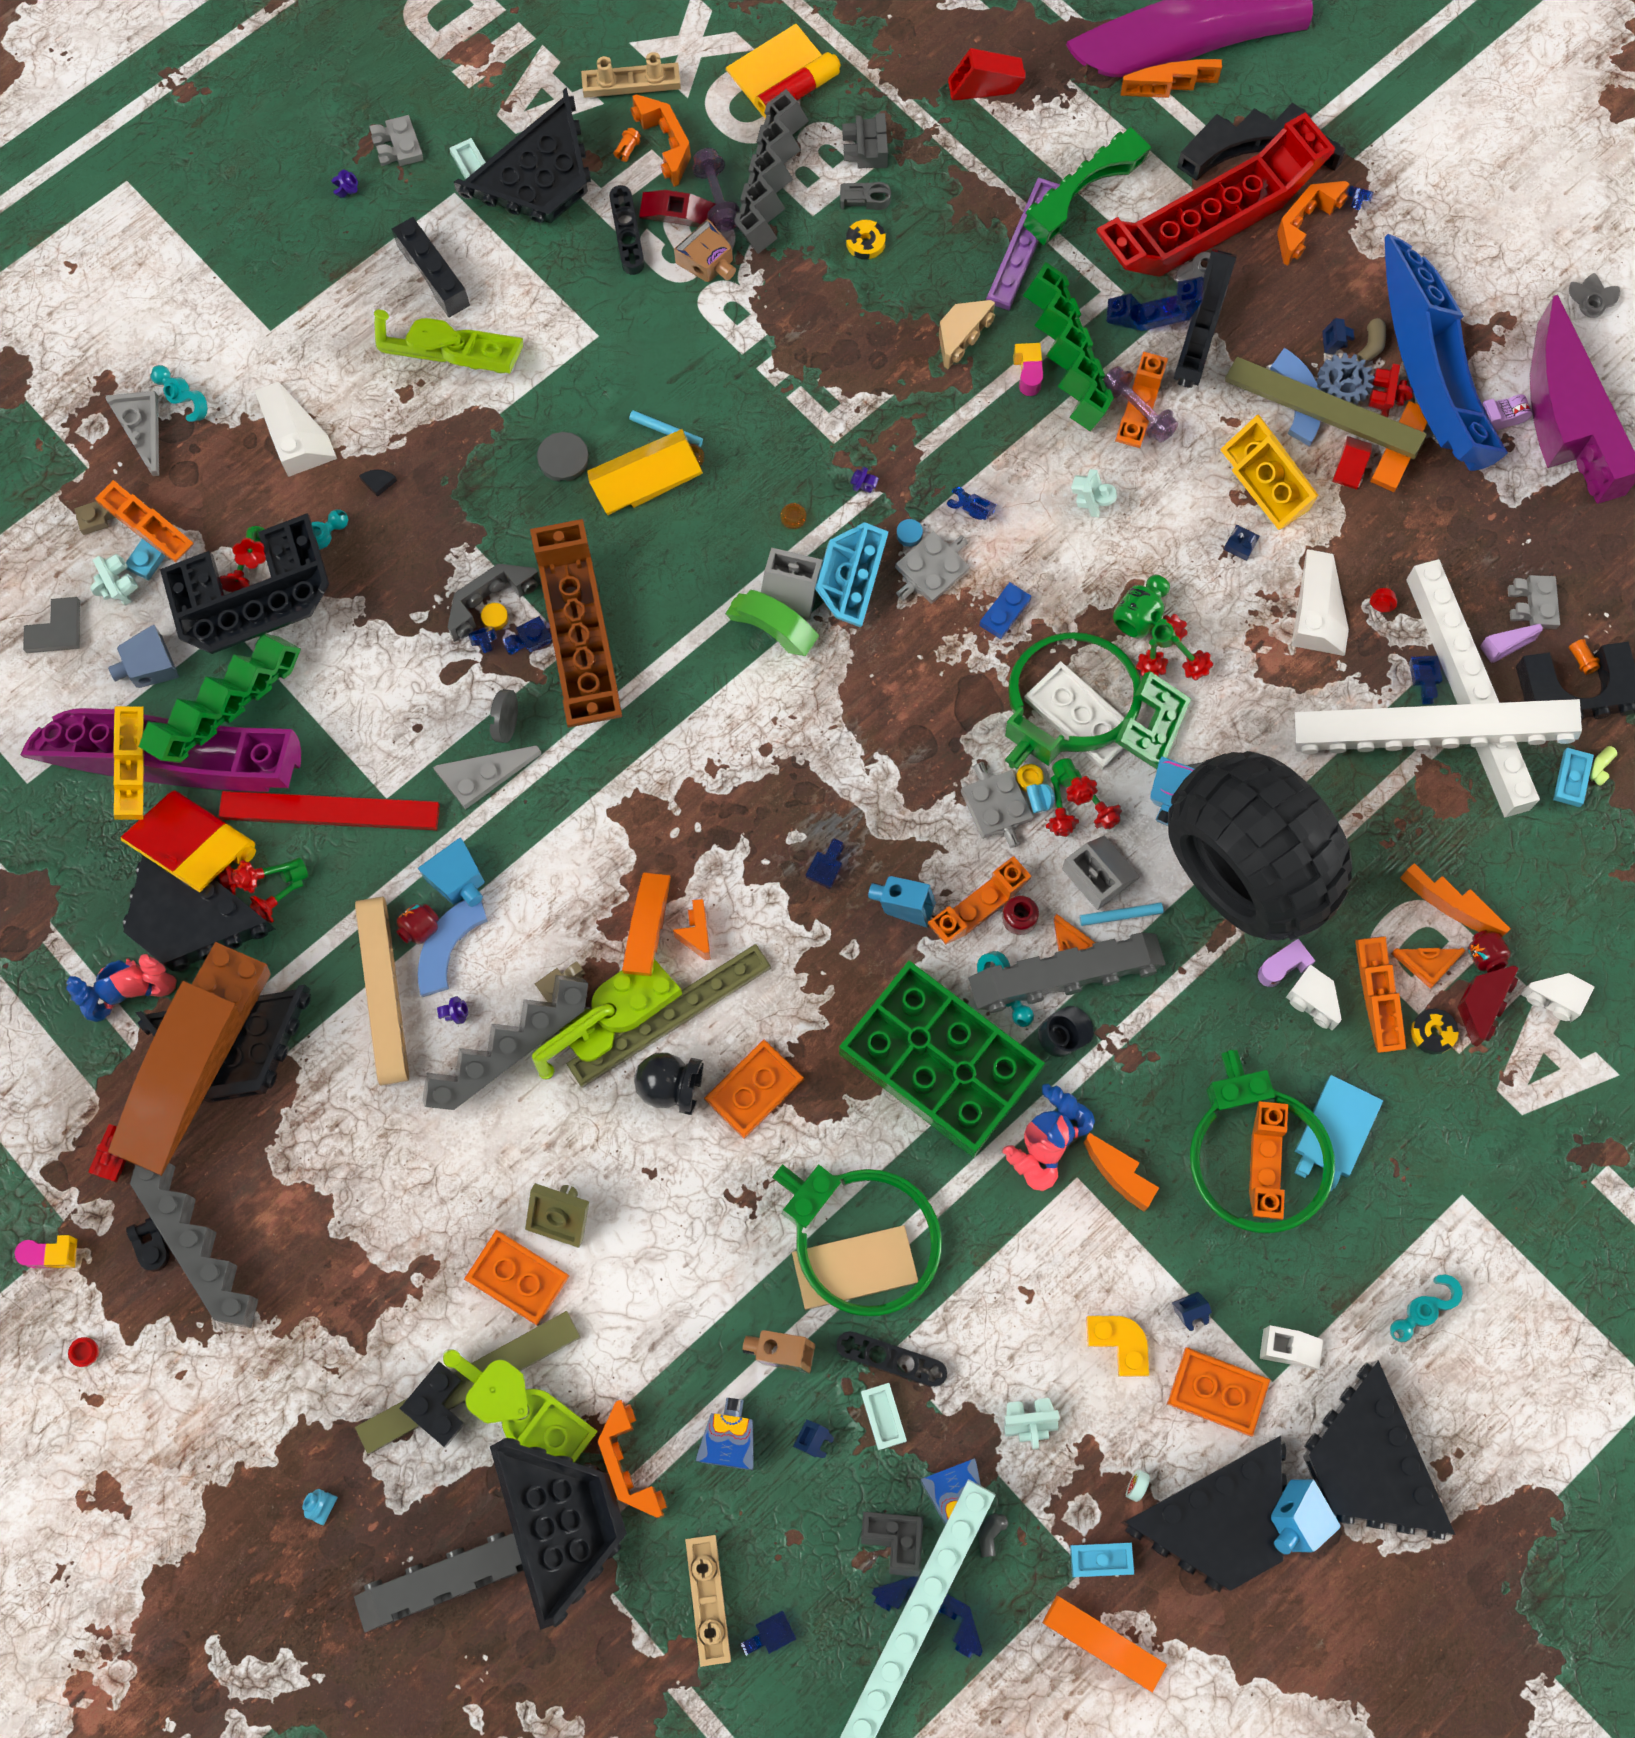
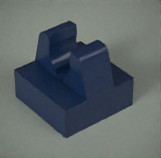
[1322,318,1355,355]
[1223,524,1260,561]
[1172,1292,1212,1331]
[793,1419,834,1458]

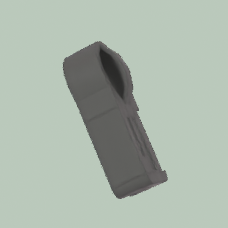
[840,182,891,210]

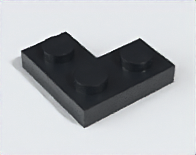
[399,1361,465,1448]

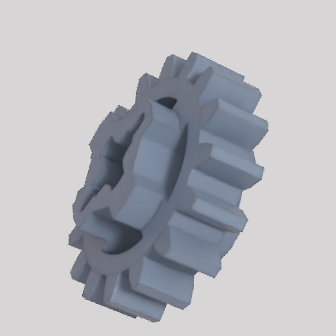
[1317,353,1375,406]

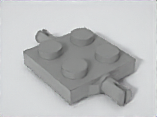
[895,531,970,604]
[960,762,1033,848]

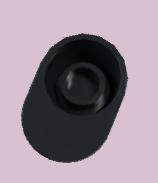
[1038,1006,1094,1057]

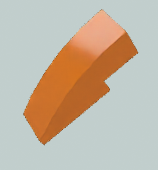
[1084,1133,1159,1212]

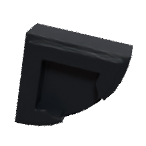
[359,470,397,497]

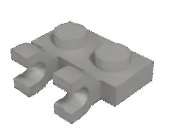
[369,115,423,166]
[1508,575,1560,629]

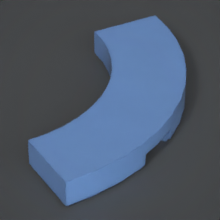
[1270,348,1321,447]
[418,900,488,997]

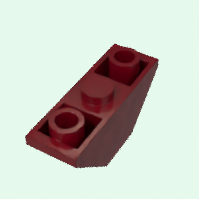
[639,190,717,227]
[1457,965,1519,1047]

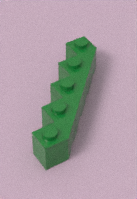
[1023,262,1114,432]
[138,634,301,763]

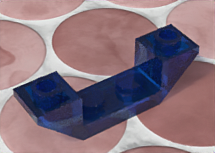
[1106,276,1204,331]
[871,1576,983,1659]

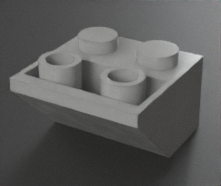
[761,547,823,620]
[1062,835,1140,910]

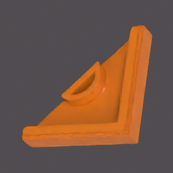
[1053,914,1096,952]
[1391,948,1466,988]

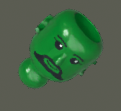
[1113,574,1170,639]

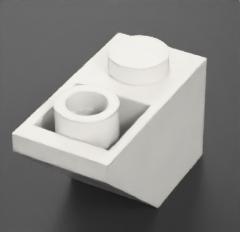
[1286,965,1342,1030]
[1520,973,1594,1022]
[1260,1325,1323,1370]

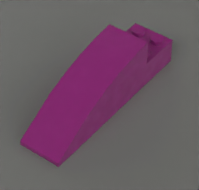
[1530,295,1635,504]

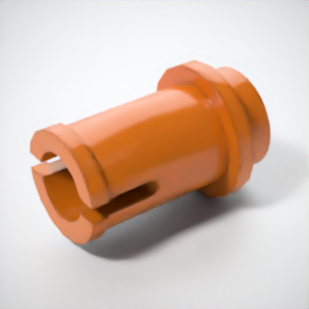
[613,128,641,162]
[1569,639,1600,675]

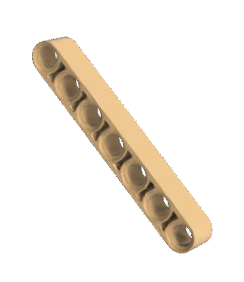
[355,896,409,1086]

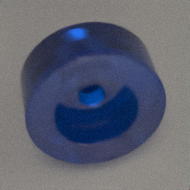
[1347,185,1374,210]
[468,627,497,653]

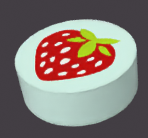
[1126,1469,1150,1502]

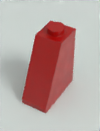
[948,48,1026,100]

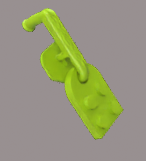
[374,309,523,374]
[532,959,682,1080]
[443,1349,598,1463]

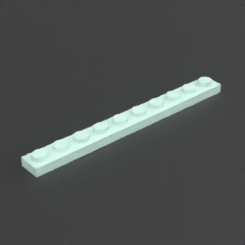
[840,1479,996,1738]

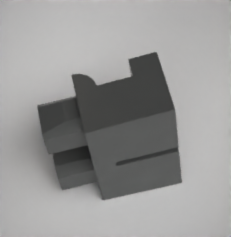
[842,113,888,168]

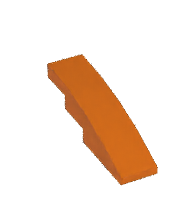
[1120,59,1222,98]
[1370,401,1427,492]
[95,480,194,563]
[1400,863,1510,937]
[622,873,671,976]
[1355,936,1406,1053]
[1042,1596,1167,1693]

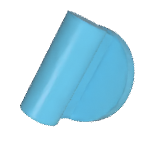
[1026,784,1055,814]
[302,1489,338,1526]

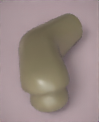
[1357,318,1386,365]

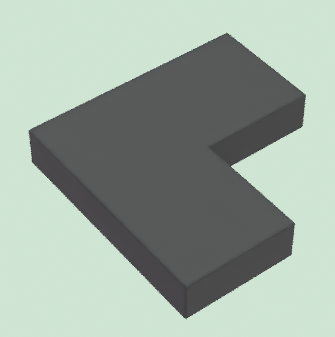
[23,597,80,653]
[861,1511,923,1577]

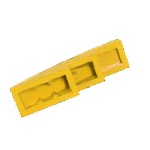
[114,706,144,820]

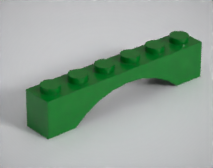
[1023,127,1151,246]

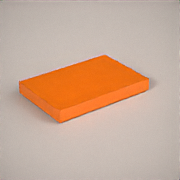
[704,1039,804,1139]
[464,1229,570,1326]
[1166,1347,1271,1437]

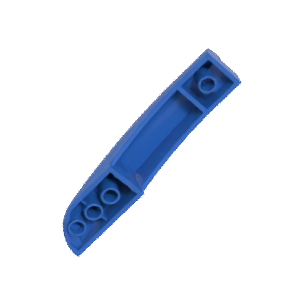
[1385,234,1508,471]

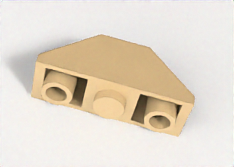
[939,300,995,369]

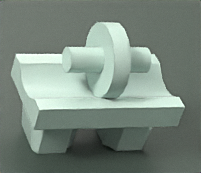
[1071,469,1117,518]
[90,554,138,606]
[1004,1398,1060,1450]

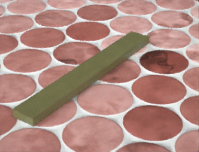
[1225,357,1427,459]
[566,944,771,1088]
[355,1311,581,1455]

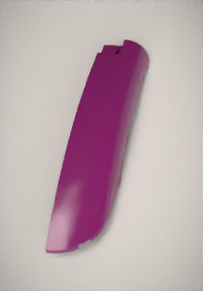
[1066,0,1313,77]
[20,708,301,792]

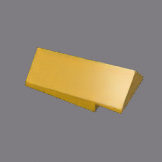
[1220,415,1319,530]
[587,429,703,515]

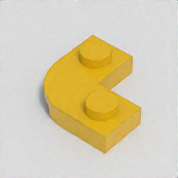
[1086,1316,1149,1377]

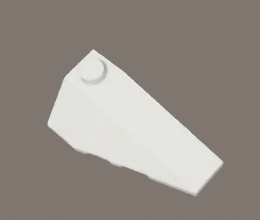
[254,381,337,477]
[1291,549,1349,656]

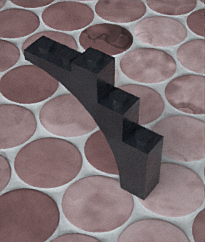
[1177,103,1346,181]
[1174,249,1237,388]

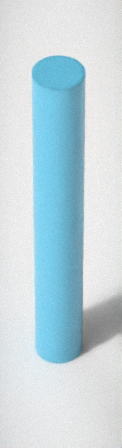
[629,410,703,448]
[1079,903,1163,926]

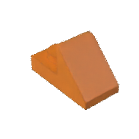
[673,899,711,960]

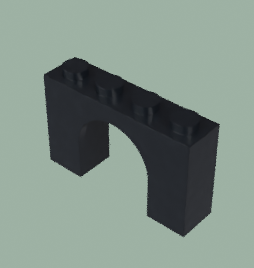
[1516,641,1635,720]

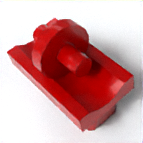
[1368,364,1413,418]
[88,1124,126,1183]

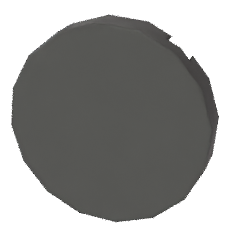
[537,432,589,482]
[490,689,518,743]

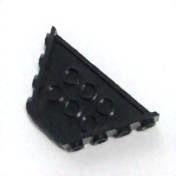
[454,87,591,223]
[123,855,276,971]
[135,984,311,1103]
[1303,1360,1455,1540]
[1121,1435,1287,1593]
[490,1438,627,1630]

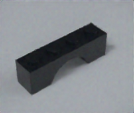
[392,217,470,318]

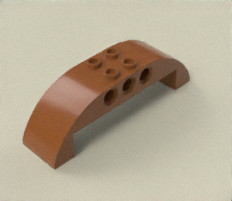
[530,519,622,728]

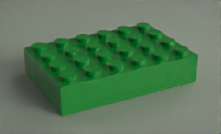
[839,960,1045,1158]

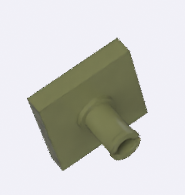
[525,1183,589,1248]

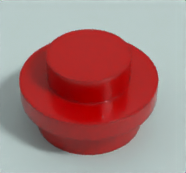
[1370,588,1397,612]
[68,1337,99,1367]

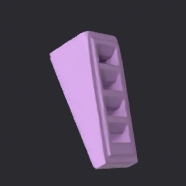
[1480,624,1543,663]

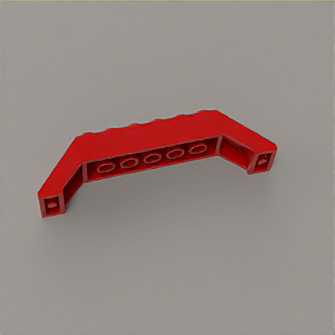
[1096,112,1335,277]

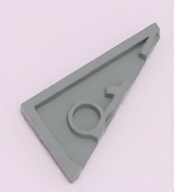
[106,391,159,476]
[433,746,541,810]

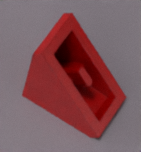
[1332,436,1372,490]

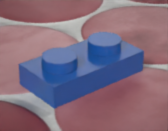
[979,582,1032,639]

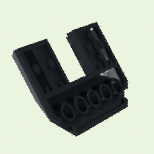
[160,513,329,654]

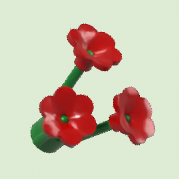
[220,526,266,592]

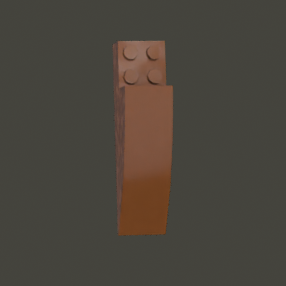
[108,942,271,1176]

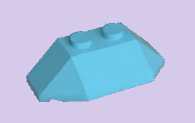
[815,522,888,627]

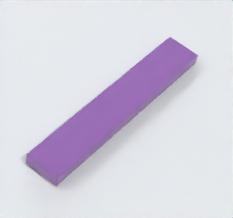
[986,177,1060,311]

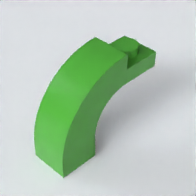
[725,589,819,656]

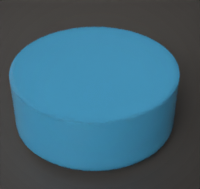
[896,519,923,547]

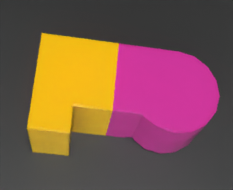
[1013,343,1043,396]
[15,1235,78,1268]

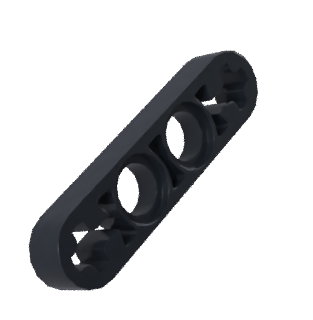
[609,185,644,275]
[836,1331,947,1388]

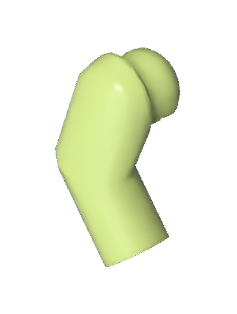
[1589,746,1617,786]

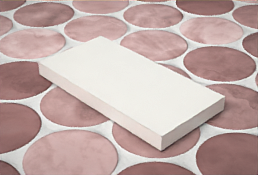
[1023,661,1125,770]

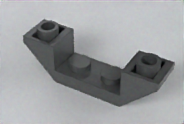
[448,564,541,642]

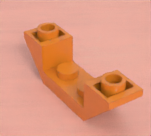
[631,94,691,187]
[1277,181,1349,266]
[1115,351,1168,448]
[928,856,1032,945]
[1249,1101,1288,1220]
[598,1400,667,1518]

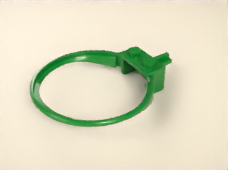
[1005,632,1142,769]
[1190,1050,1335,1233]
[772,1164,942,1316]

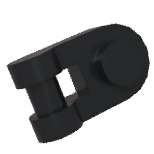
[126,1217,170,1272]

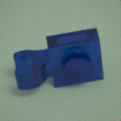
[947,487,997,520]
[503,616,553,655]
[1409,655,1442,705]
[805,838,844,889]
[741,1610,796,1655]

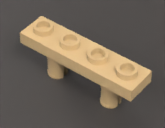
[581,52,681,98]
[685,1535,731,1667]

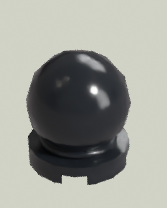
[634,1053,704,1115]

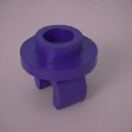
[331,169,358,198]
[850,466,879,493]
[437,996,468,1024]

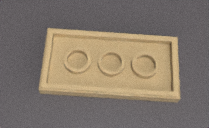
[792,1225,918,1310]

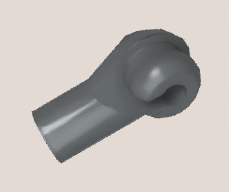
[978,1513,1008,1557]

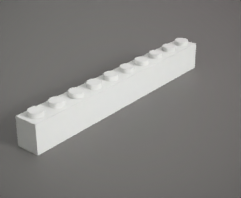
[1406,559,1540,818]
[1295,699,1582,754]

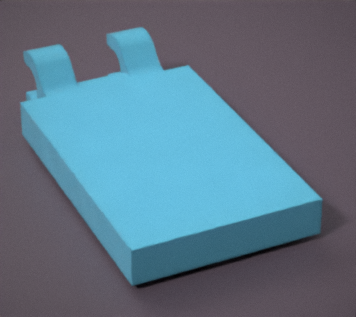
[1294,1075,1383,1191]

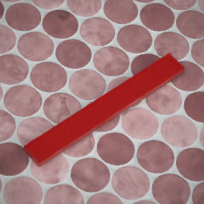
[219,791,440,831]

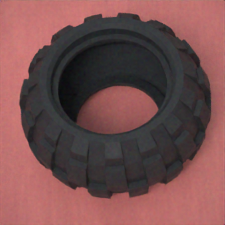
[1168,751,1352,941]

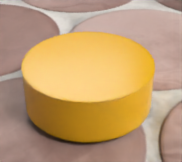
[481,603,509,631]
[1016,764,1044,792]

